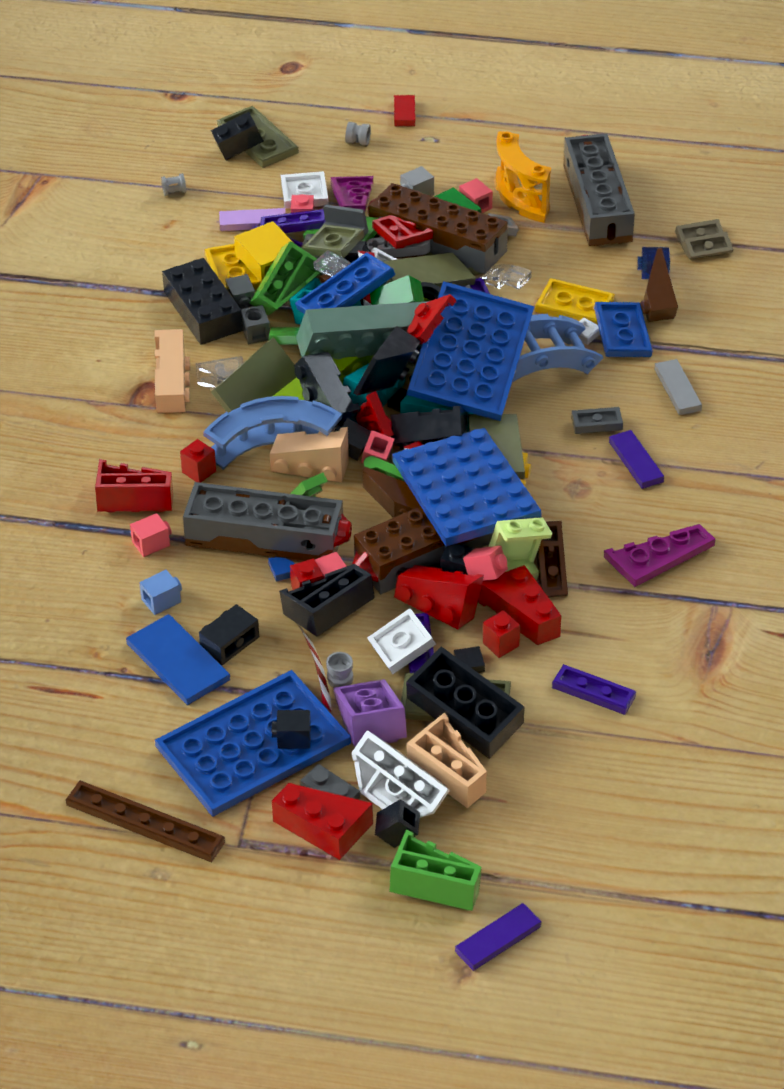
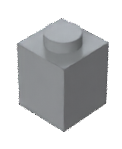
[400,166,434,196]

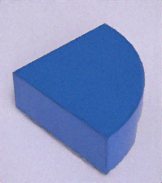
[268,557,295,582]

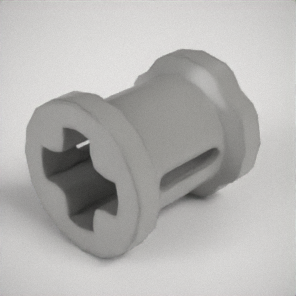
[161,173,186,196]

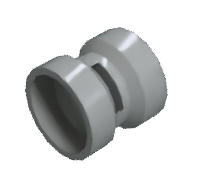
[345,122,371,146]
[326,652,353,688]

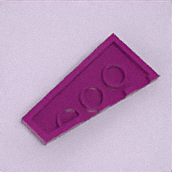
[331,176,374,211]
[604,524,715,587]

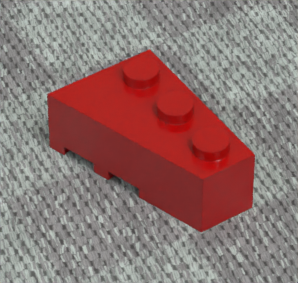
[95,459,174,513]
[394,565,484,630]
[478,565,562,645]
[272,783,373,860]

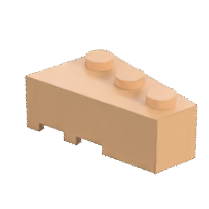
[154,329,190,413]
[270,427,349,483]
[407,712,487,808]

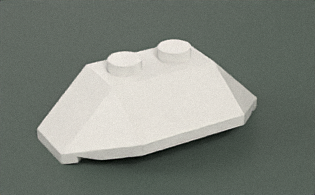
[352,730,450,818]

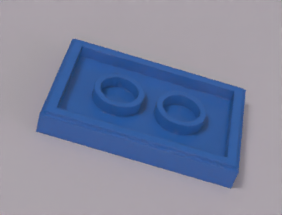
[594,302,653,357]

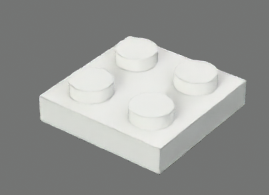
[281,171,328,209]
[367,608,436,674]

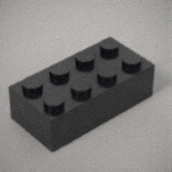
[162,258,243,345]
[406,646,525,759]

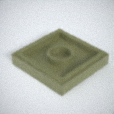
[302,225,364,259]

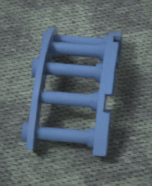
[512,314,603,382]
[203,396,342,470]

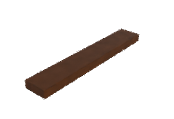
[66,780,225,863]

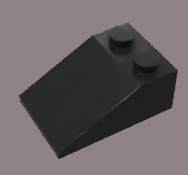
[353,326,421,396]

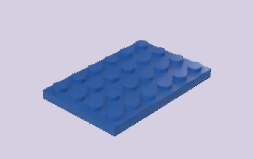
[407,281,535,421]
[392,428,542,546]
[155,670,351,817]

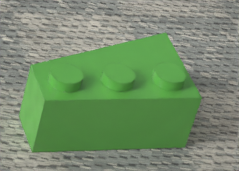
[250,241,328,315]
[389,829,482,911]

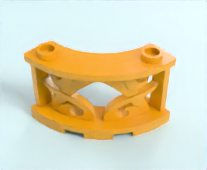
[495,131,551,223]

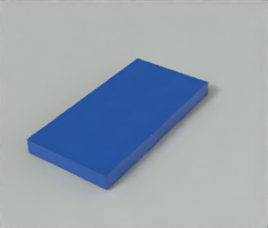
[295,252,396,314]
[126,614,230,705]

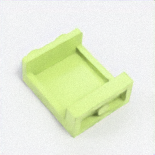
[488,517,552,580]

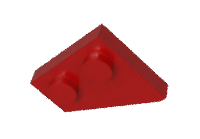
[372,215,433,249]
[407,294,456,345]
[355,391,394,437]

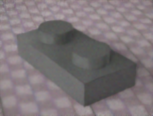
[571,407,623,434]
[300,764,360,800]

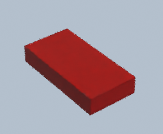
[394,95,415,127]

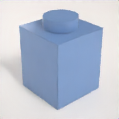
[139,570,182,615]

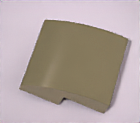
[675,219,733,260]

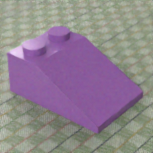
[333,679,407,746]

